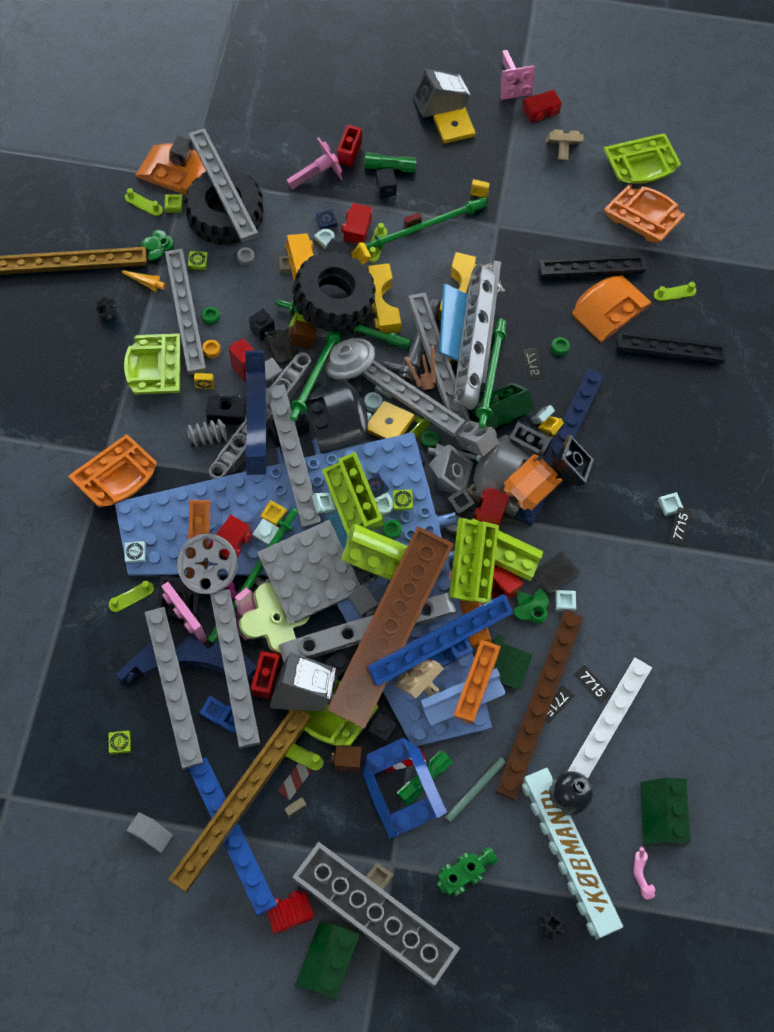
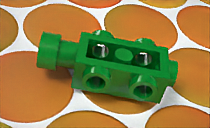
[436,847,498,897]

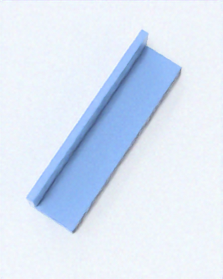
[421,668,505,726]

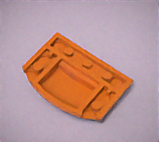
[136,143,206,195]
[604,185,685,243]
[572,275,652,343]
[68,434,157,507]

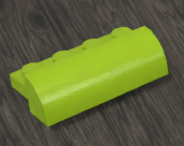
[322,452,384,536]
[449,518,499,604]
[471,518,543,581]
[340,523,407,581]

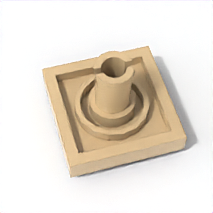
[546,130,584,160]
[394,659,444,699]

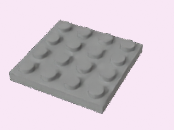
[257,520,361,625]

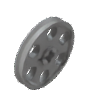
[177,534,237,594]

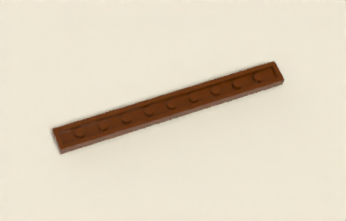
[496,610,583,801]

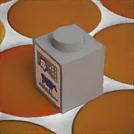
[265,358,282,388]

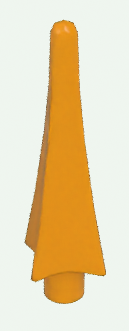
[122,270,166,292]

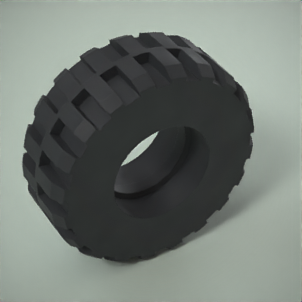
[184,168,264,245]
[292,251,376,332]

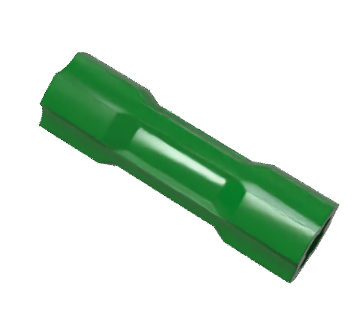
[364,153,416,173]
[396,750,453,806]

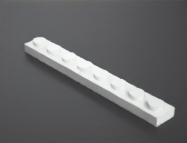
[568,658,652,779]

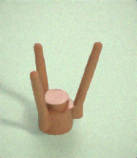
[404,346,437,390]

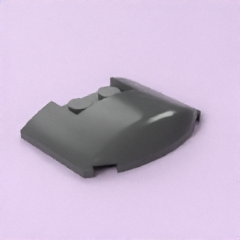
[473,434,544,518]

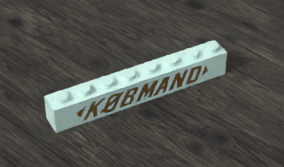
[521,768,623,940]

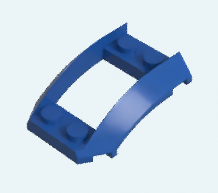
[363,738,447,839]

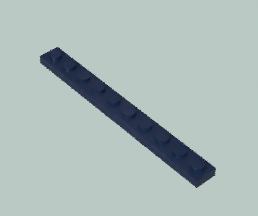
[515,368,605,526]

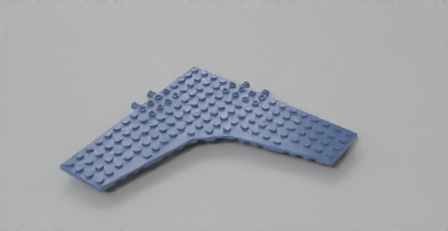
[115,432,492,747]

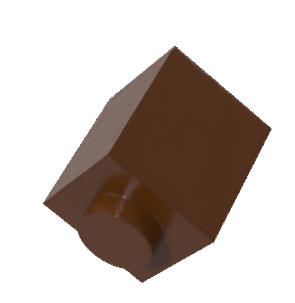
[288,320,316,349]
[331,745,361,772]

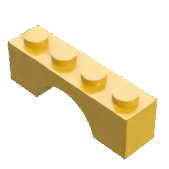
[438,252,477,320]
[368,263,401,334]

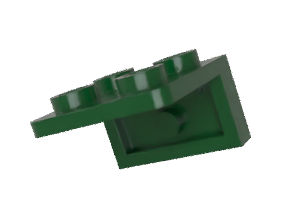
[490,634,532,690]

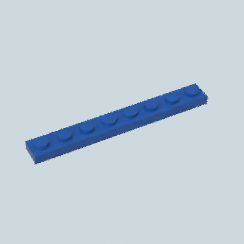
[366,595,513,686]
[188,757,278,917]

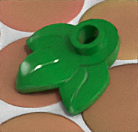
[141,230,174,261]
[513,589,549,624]

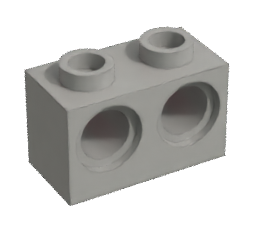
[455,421,499,456]

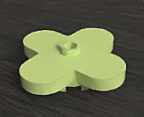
[239,583,310,655]

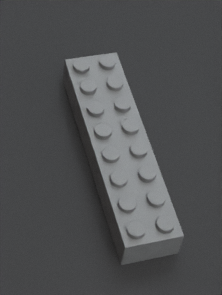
[292,842,460,988]

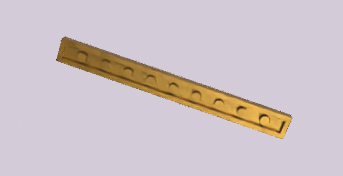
[0,247,147,275]
[168,710,312,893]

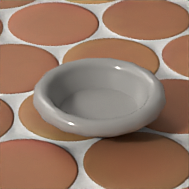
[323,338,375,380]

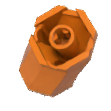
[503,454,563,510]

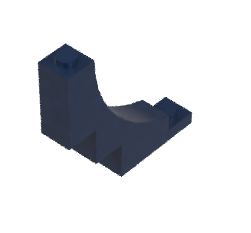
[245,350,268,475]
[116,634,257,686]

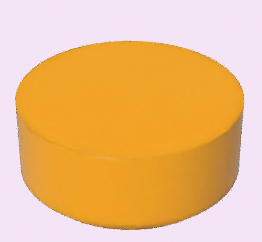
[202,340,221,359]

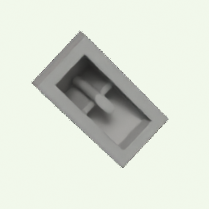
[126,813,174,854]

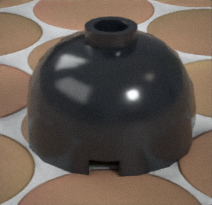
[549,771,593,815]

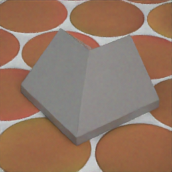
[429,445,473,494]

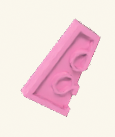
[161,582,208,644]

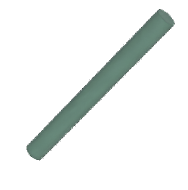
[445,757,506,823]

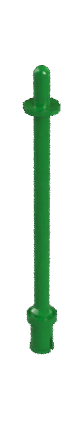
[365,197,488,250]
[275,299,411,350]
[476,318,507,429]
[290,331,342,422]
[207,508,298,644]

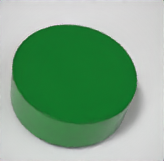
[202,307,220,325]
[551,337,570,356]
[420,430,439,449]
[382,519,402,540]

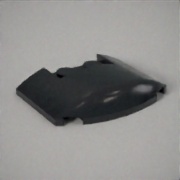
[301,379,368,454]

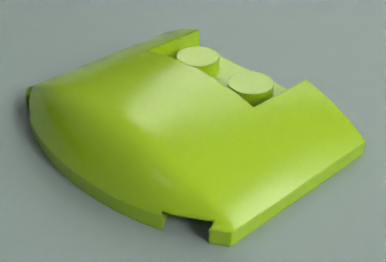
[603,133,681,184]
[124,333,181,395]
[289,680,379,746]

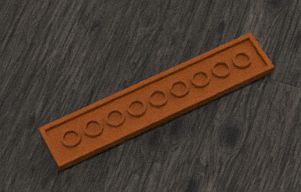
[327,526,454,728]

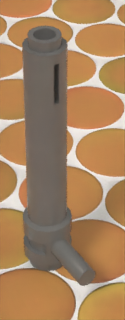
[383,299,441,384]

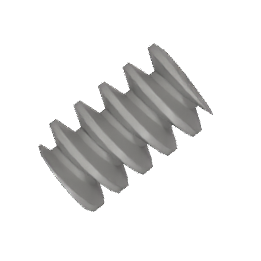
[187,419,228,447]

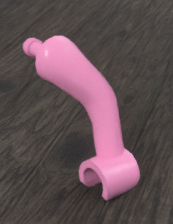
[633,847,655,900]

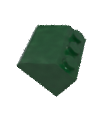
[468,382,535,430]
[640,778,691,847]
[295,921,360,1002]

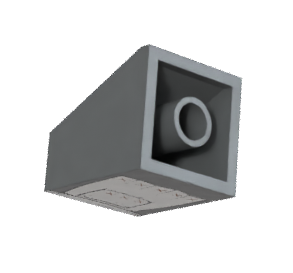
[413,69,470,117]
[270,652,337,711]

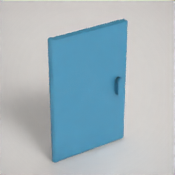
[439,284,468,361]

